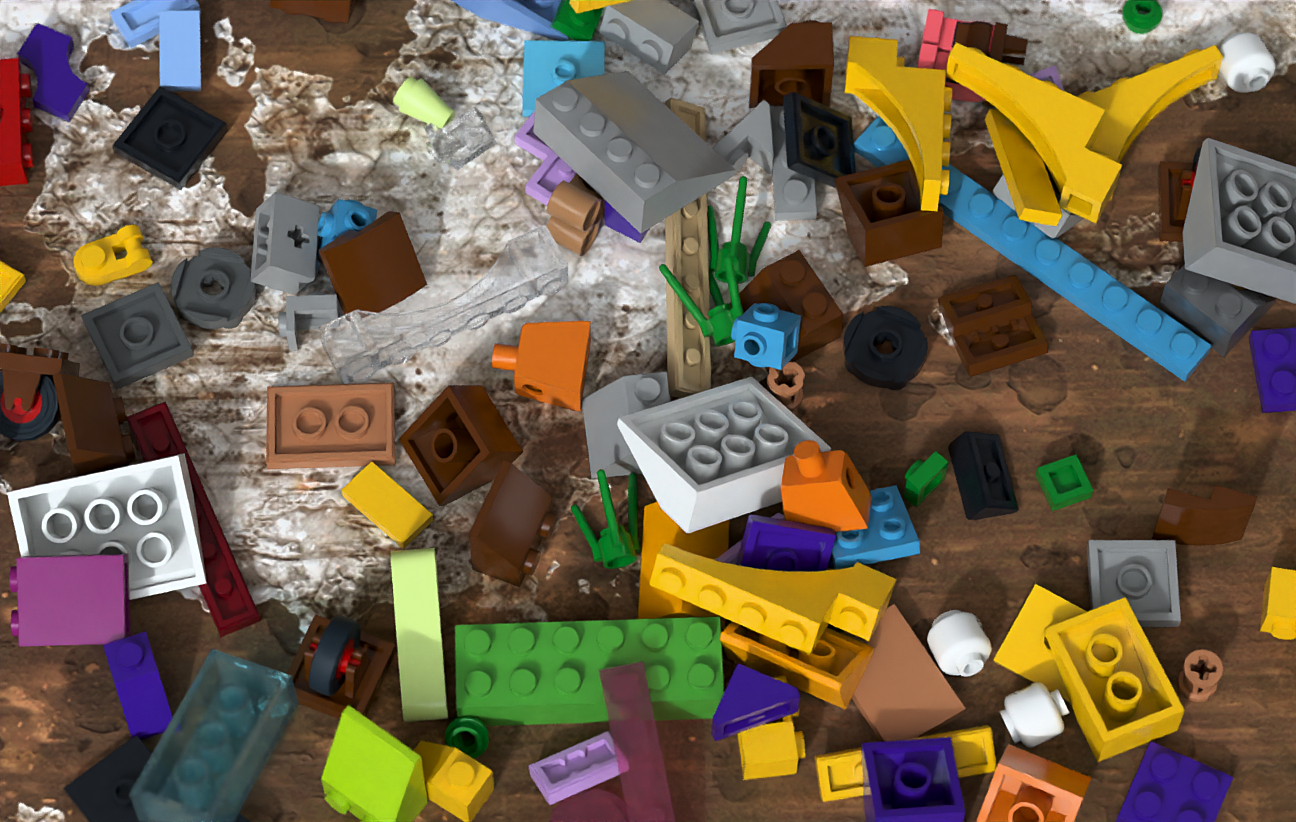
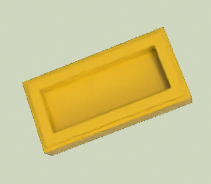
[341,461,434,549]

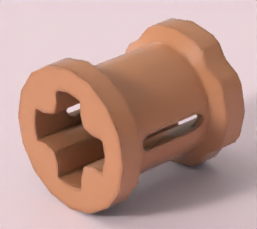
[766,362,805,411]
[1177,649,1224,702]

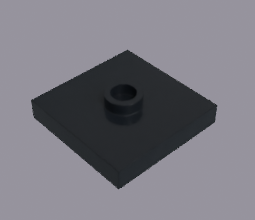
[112,86,228,190]
[783,91,856,188]
[63,735,190,822]

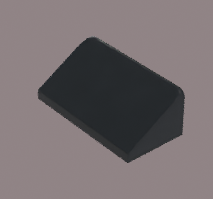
[948,431,1019,520]

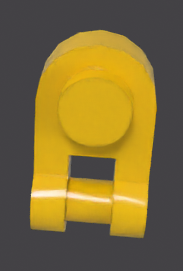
[73,225,153,286]

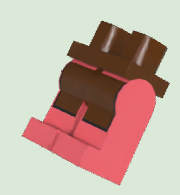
[917,9,1028,106]

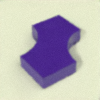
[17,23,89,122]

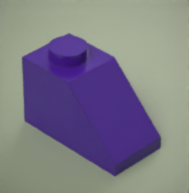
[103,632,176,740]

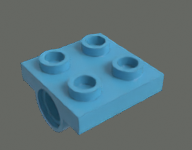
[828,485,920,570]

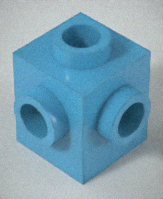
[317,199,377,257]
[731,303,801,370]

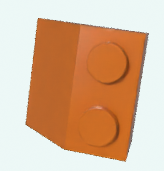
[976,744,1092,822]

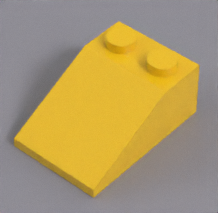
[1045,597,1185,762]

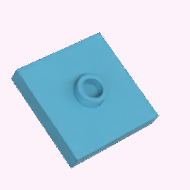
[522,40,605,117]

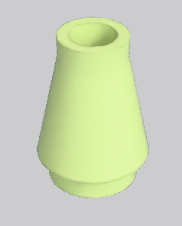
[393,76,456,131]

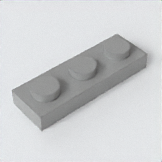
[770,106,817,221]

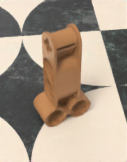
[544,173,605,256]

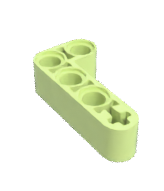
[390,548,448,722]

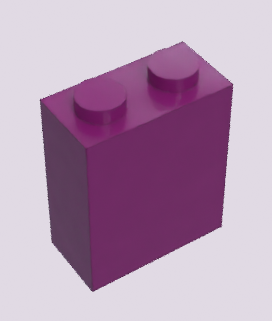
[10,553,131,646]

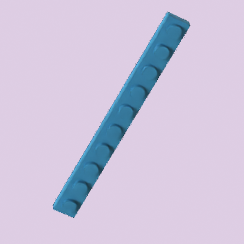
[854,116,1212,382]

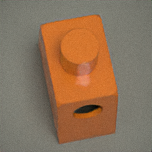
[492,321,591,412]
[781,440,872,532]

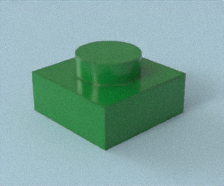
[550,0,604,41]
[904,451,948,508]
[1035,454,1094,511]

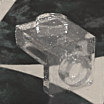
[424,107,497,170]

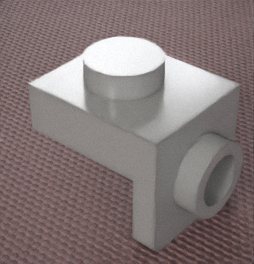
[278,292,340,351]

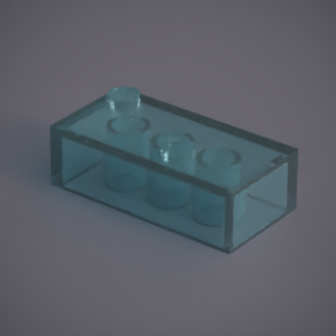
[130,649,298,822]

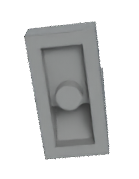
[713,100,773,174]

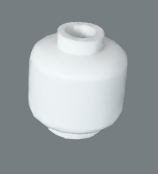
[1219,33,1276,93]
[927,610,992,677]
[999,682,1069,748]

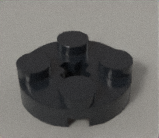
[843,306,928,390]

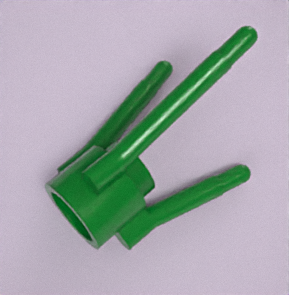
[707,176,771,284]
[659,257,744,346]
[571,469,641,569]

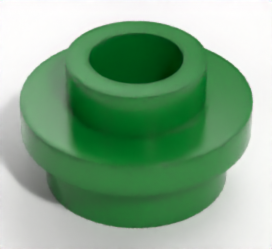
[1122,0,1163,34]
[445,716,489,759]

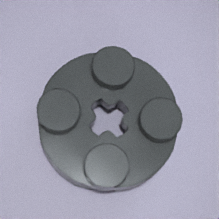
[171,248,256,329]

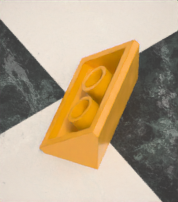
[638,501,730,632]
[720,621,874,710]

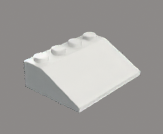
[617,376,831,534]
[7,453,207,600]

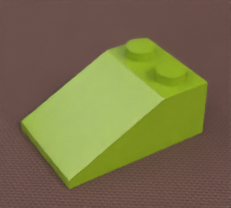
[321,705,428,822]

